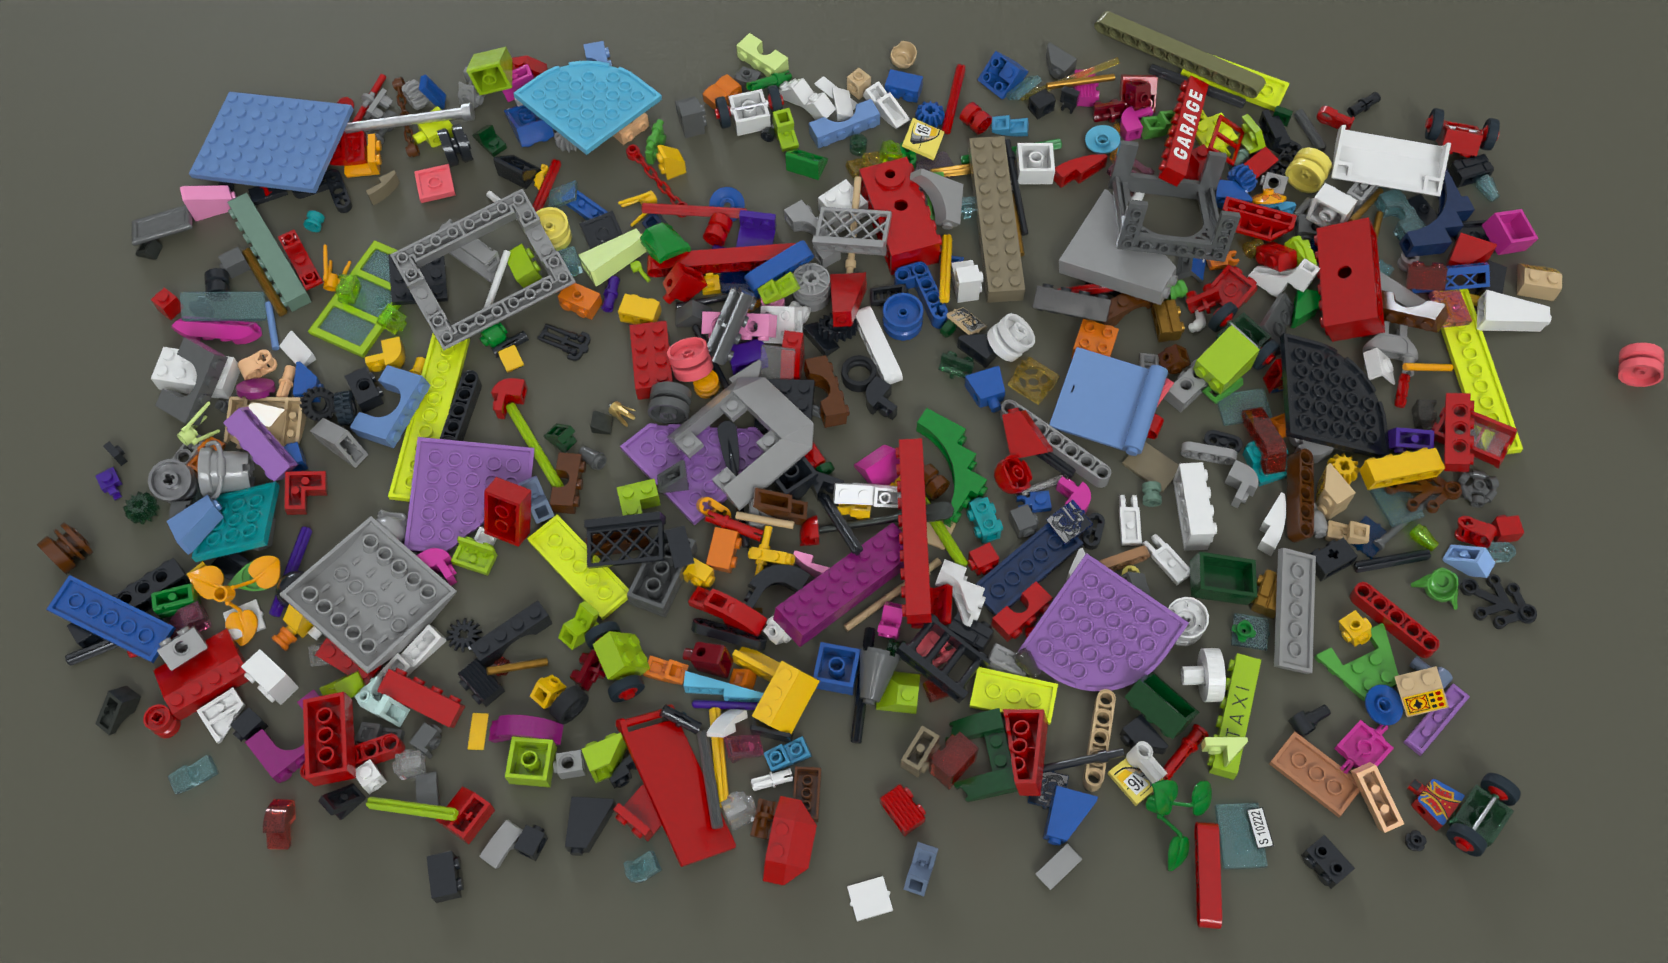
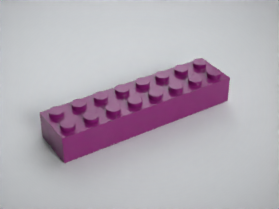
[773,523,904,647]

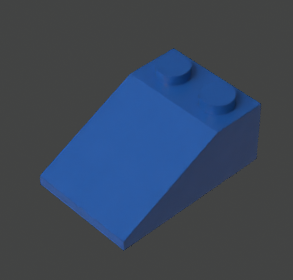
[504,105,554,147]

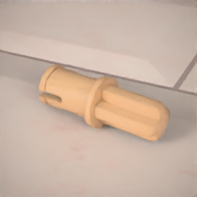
[276,365,296,397]

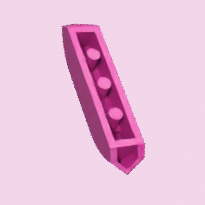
[171,317,262,345]

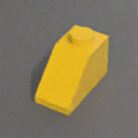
[283,604,313,639]

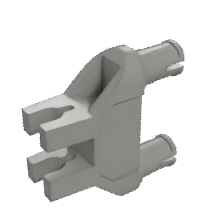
[1363,321,1418,377]

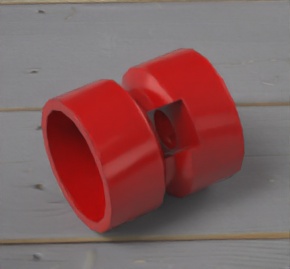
[959,102,992,135]
[703,213,733,246]
[143,704,181,739]

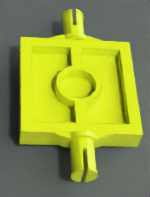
[1195,110,1238,157]

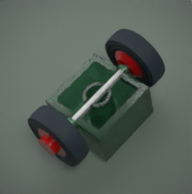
[1208,302,1280,371]
[1446,773,1521,857]

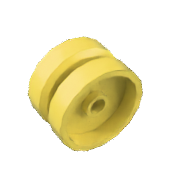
[1285,147,1332,193]
[536,207,572,252]

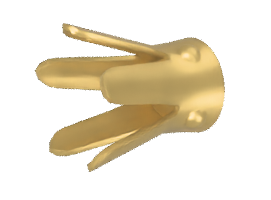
[609,401,636,427]

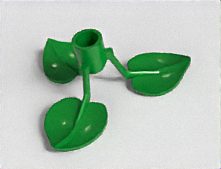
[1146,780,1212,871]

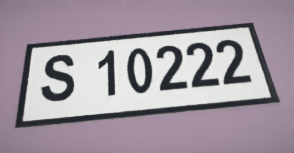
[1246,807,1274,849]

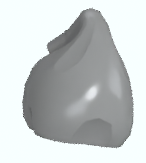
[376,509,407,544]

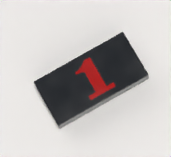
[248,186,288,206]

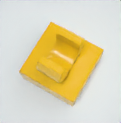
[702,273,721,295]

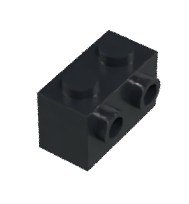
[1301,835,1355,889]

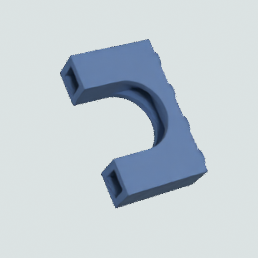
[350,365,431,448]

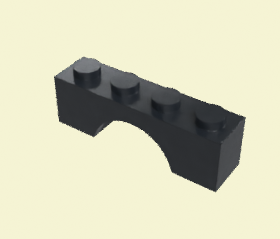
[470,600,553,668]

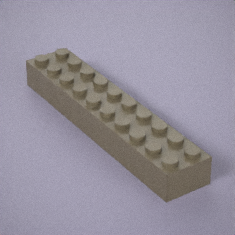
[968,136,1025,303]

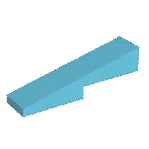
[684,671,764,702]

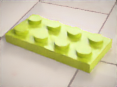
[969,667,1058,725]

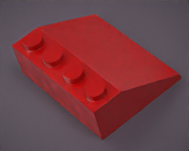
[153,628,249,721]

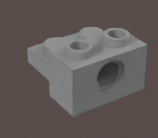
[157,626,208,671]

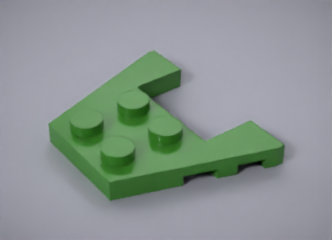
[1314,623,1399,701]

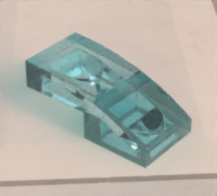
[168,755,219,794]

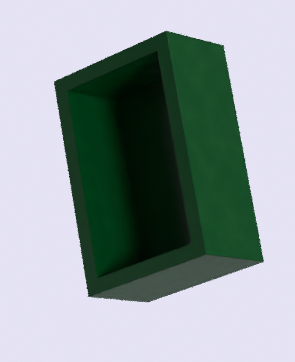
[1190,551,1257,605]
[1124,672,1199,740]

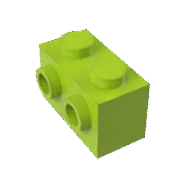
[507,243,542,288]

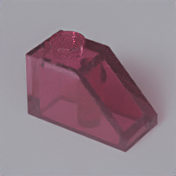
[168,601,212,639]

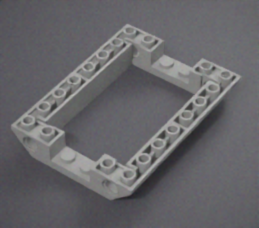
[390,188,576,350]

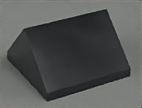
[493,155,541,189]

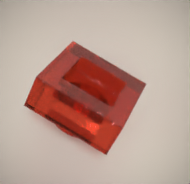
[923,680,949,703]

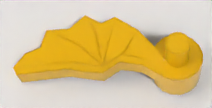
[534,164,549,190]

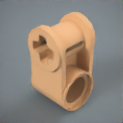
[237,350,277,380]

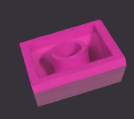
[854,444,900,485]

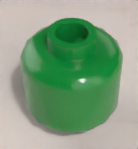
[479,322,508,347]

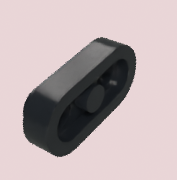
[1203,430,1243,454]

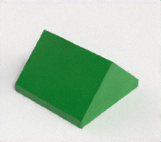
[785,148,828,180]

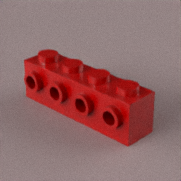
[377,668,465,728]

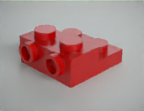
[1212,264,1258,310]

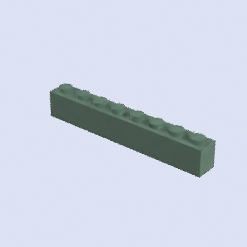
[227,192,312,312]

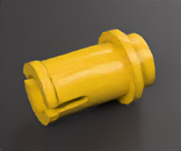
[409,357,425,375]

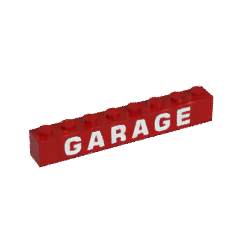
[1158,75,1209,187]

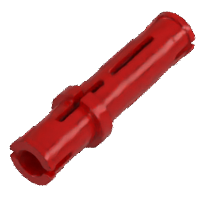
[705,510,764,542]

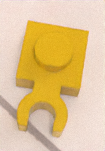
[837,504,872,520]

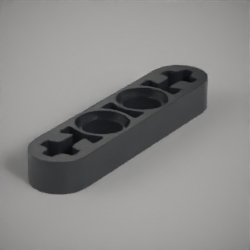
[691,618,767,651]

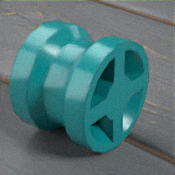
[303,210,325,232]

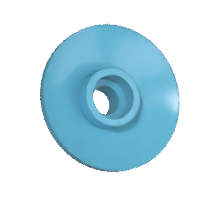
[1085,125,1120,154]

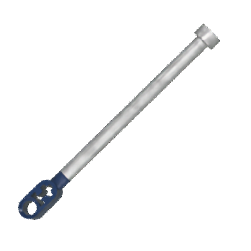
[344,103,475,134]

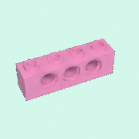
[701,311,777,341]

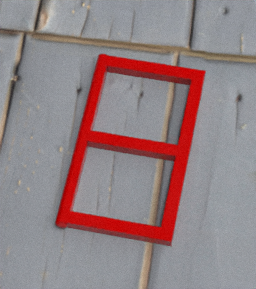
[1207,114,1244,166]

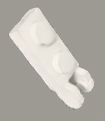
[1119,495,1142,546]
[1142,534,1190,585]

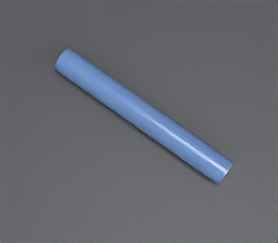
[265,301,279,350]

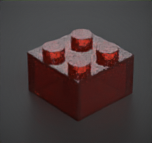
[930,732,979,790]

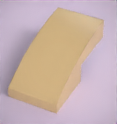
[1325,520,1370,544]

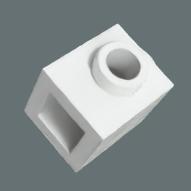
[356,759,387,795]

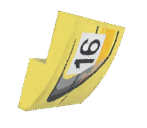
[902,118,944,161]
[1108,759,1164,806]

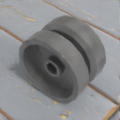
[148,459,199,504]

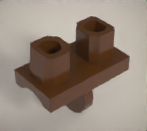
[750,798,778,840]

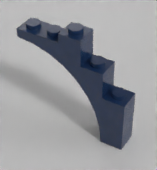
[1399,169,1475,258]

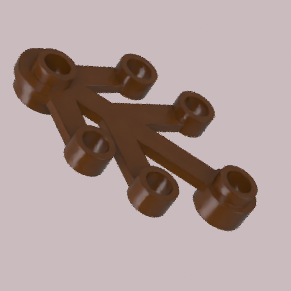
[1383,476,1462,513]

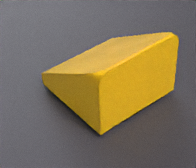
[498,345,524,373]

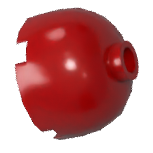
[994,455,1032,494]

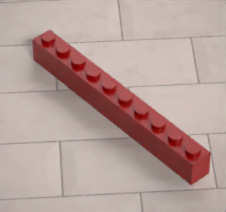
[896,438,932,624]

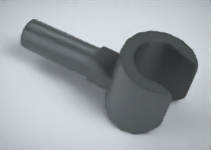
[215,393,238,413]

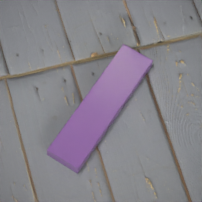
[1403,683,1470,756]

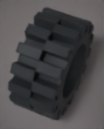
[300,386,336,422]

